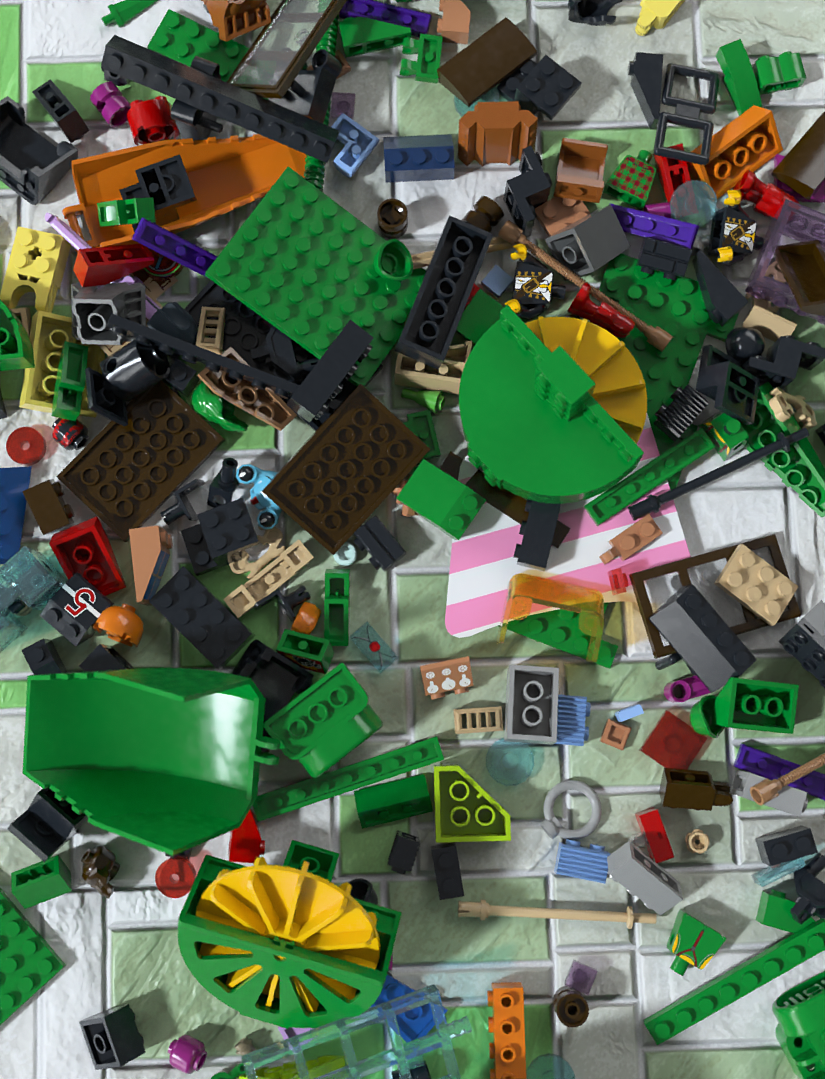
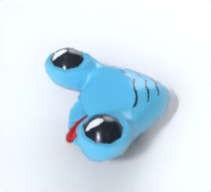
[236,464,282,530]

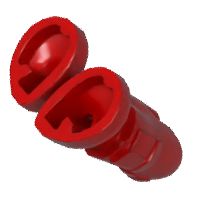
[733,170,801,223]
[567,282,635,339]

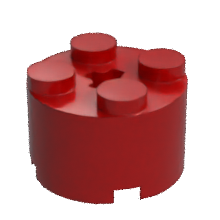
[127,96,180,146]

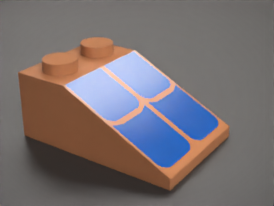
[129,525,173,606]

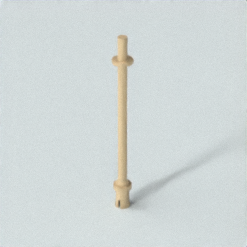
[458,900,656,929]

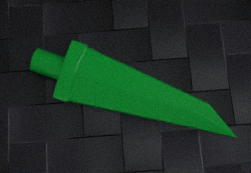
[101,0,158,28]

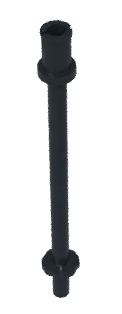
[628,428,809,521]

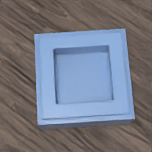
[481,265,514,299]
[614,704,644,722]

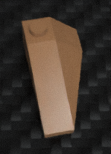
[197,347,297,431]

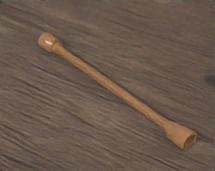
[498,220,673,352]
[750,753,825,805]

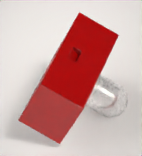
[629,807,674,863]

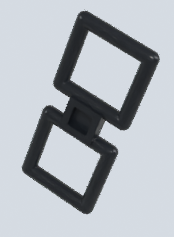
[654,63,720,165]

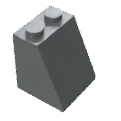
[545,204,631,281]

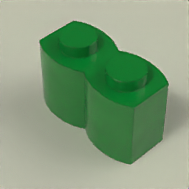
[752,51,806,95]

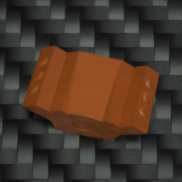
[201,0,271,41]
[458,101,538,167]

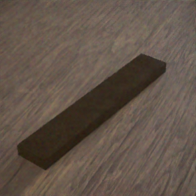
[439,451,571,549]

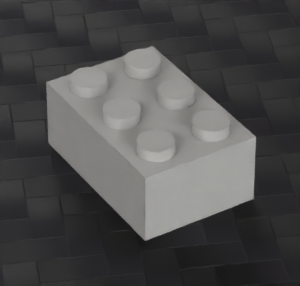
[504,665,559,745]

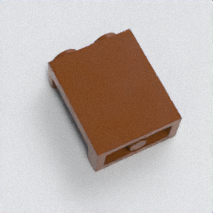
[553,138,608,203]

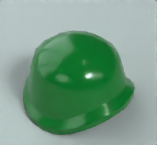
[374,239,413,281]
[690,695,725,738]

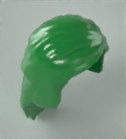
[192,381,249,433]

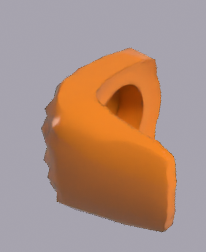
[291,602,321,635]

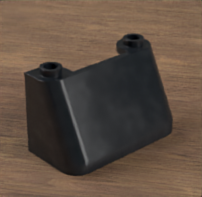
[0,96,78,205]
[231,639,314,753]

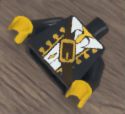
[707,190,764,266]
[504,244,566,319]

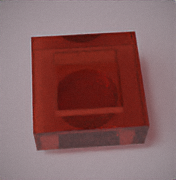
[607,568,628,595]

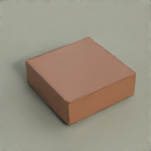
[600,719,632,751]

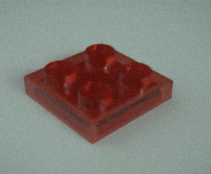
[639,710,707,770]

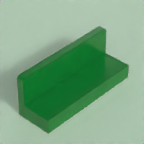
[354,774,433,829]

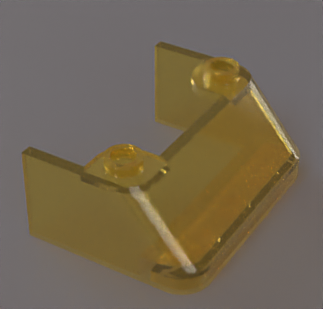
[496,573,604,663]

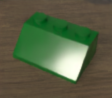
[713,677,799,734]

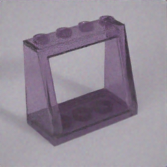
[745,199,825,325]

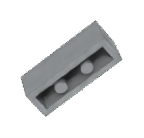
[607,841,683,916]

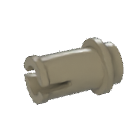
[234,1036,265,1071]

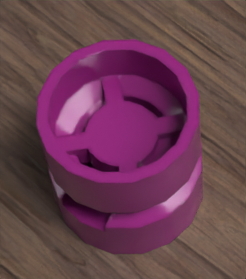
[90,81,131,127]

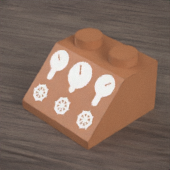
[420,656,474,700]

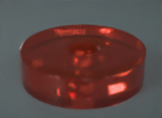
[6,427,47,466]
[155,856,196,898]

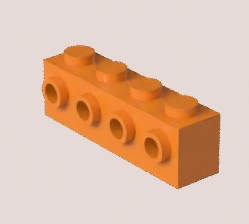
[487,982,526,1079]

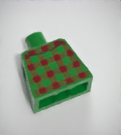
[603,150,656,211]

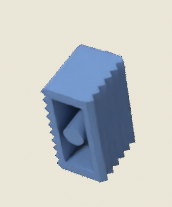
[554,694,591,746]
[554,839,610,883]

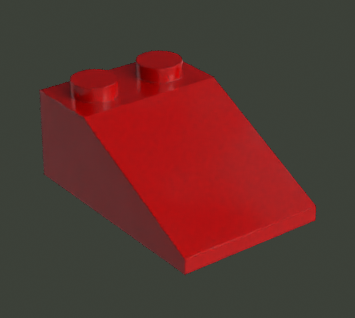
[49,516,126,596]

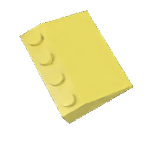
[19,310,105,418]

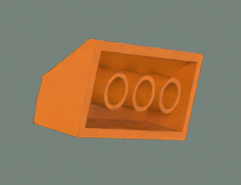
[687,105,783,202]

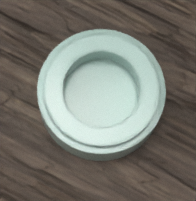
[333,542,357,566]

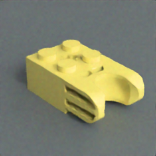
[0,226,71,313]

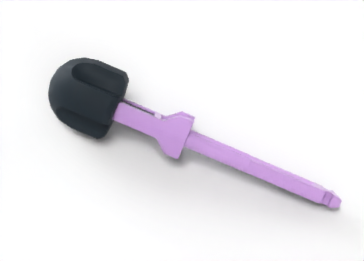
[45,212,198,356]

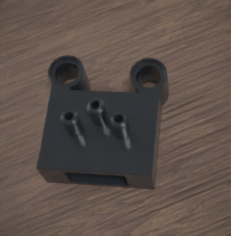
[268,49,342,123]
[171,56,223,140]

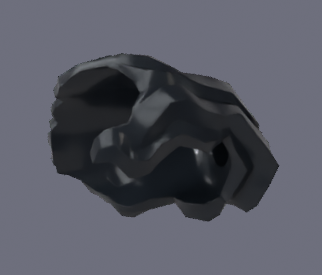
[568,0,623,26]

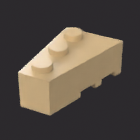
[394,341,472,394]

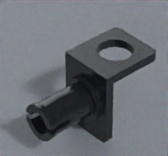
[207,458,240,508]
[160,479,205,525]
[254,585,311,622]

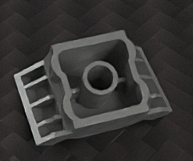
[71,282,146,345]

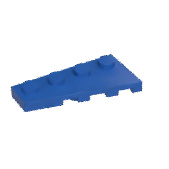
[0,466,32,564]
[371,974,448,1049]

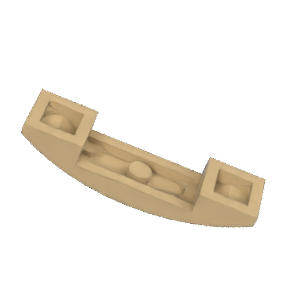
[223,539,314,618]

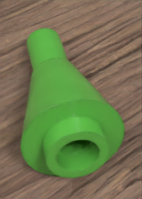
[401,388,445,414]

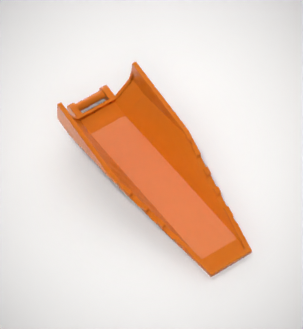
[62,134,307,253]

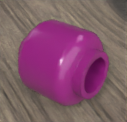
[168,1034,207,1074]

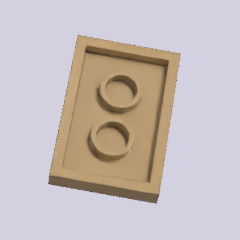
[714,544,799,626]

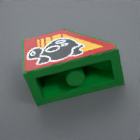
[276,629,334,674]

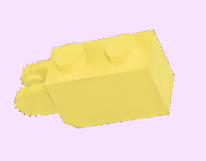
[635,0,685,36]

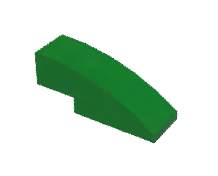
[715,39,763,116]
[97,197,156,227]
[51,341,88,421]
[324,569,350,646]

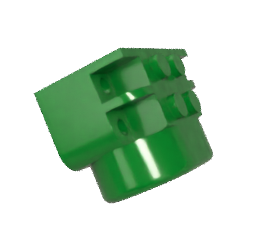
[263,662,383,778]
[772,971,825,1079]

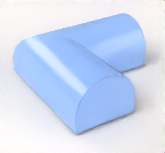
[331,112,379,178]

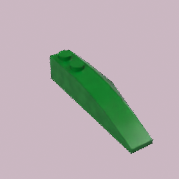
[740,381,825,518]

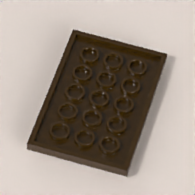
[56,381,225,542]
[261,383,430,555]

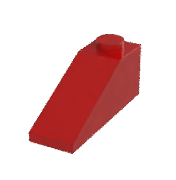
[653,143,698,219]
[73,244,155,288]
[228,808,265,863]

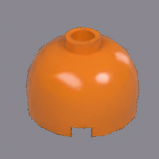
[92,603,143,647]

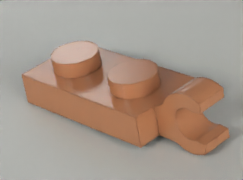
[599,514,663,565]

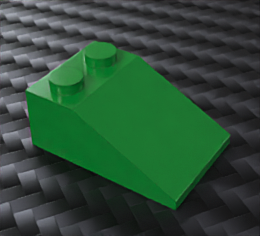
[396,459,486,540]

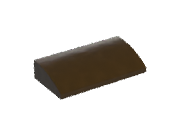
[437,17,537,107]
[771,112,825,200]
[772,240,825,316]

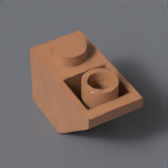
[437,0,471,44]

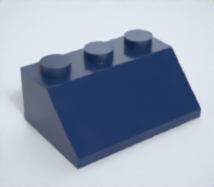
[383,134,455,183]

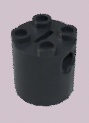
[100,339,170,402]

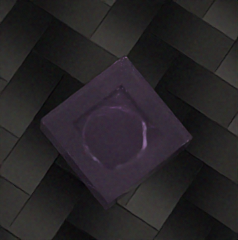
[331,92,356,119]
[564,960,598,995]

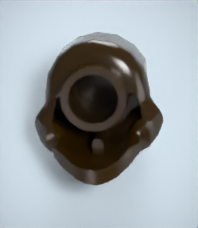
[81,845,120,899]

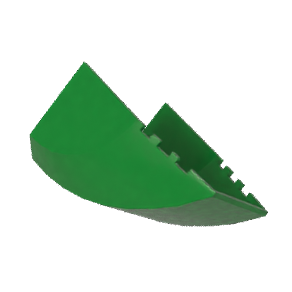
[22,668,280,856]

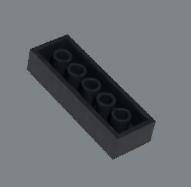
[394,215,493,369]

